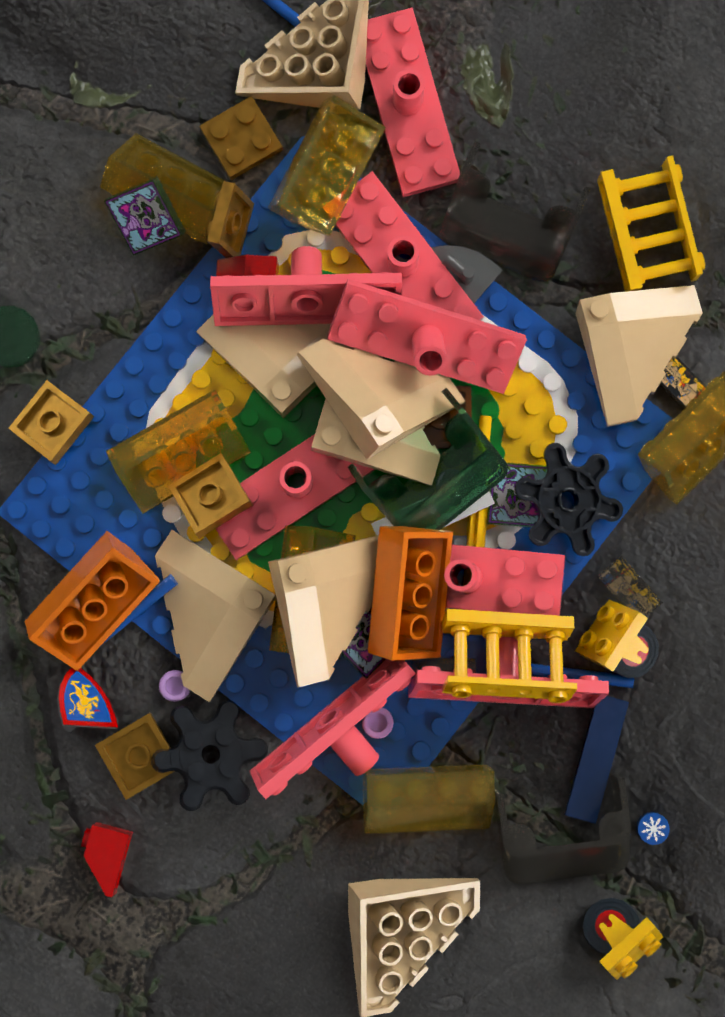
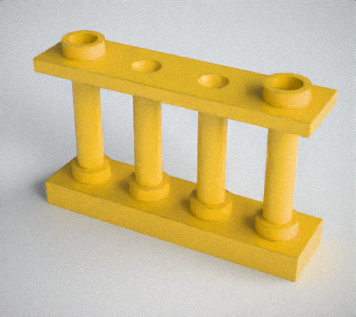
[597,155,705,292]
[442,609,577,703]

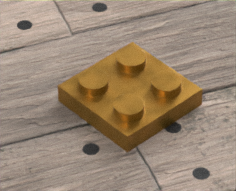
[199,96,283,180]
[207,181,254,258]
[8,380,94,465]
[168,453,253,539]
[95,713,175,800]

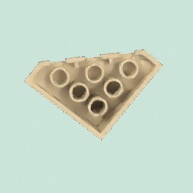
[235,0,369,110]
[575,285,703,427]
[196,315,342,418]
[297,339,465,459]
[311,344,441,486]
[155,530,276,702]
[268,535,379,687]
[348,878,480,1017]

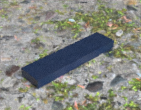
[564,696,629,824]

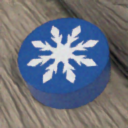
[636,812,670,845]

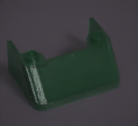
[348,388,508,530]

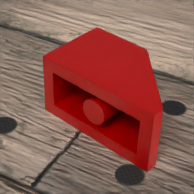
[216,255,279,276]
[81,822,133,898]

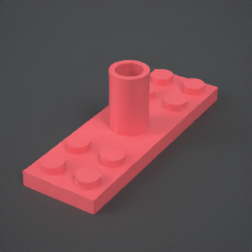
[366,7,462,197]
[323,171,484,321]
[210,246,402,326]
[327,279,527,394]
[216,434,375,561]
[444,545,565,616]
[408,637,609,708]
[250,658,416,799]

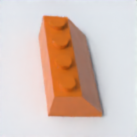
[368,526,453,661]
[25,531,160,671]

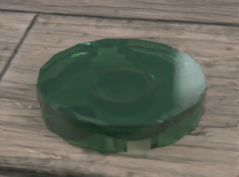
[0,306,41,368]

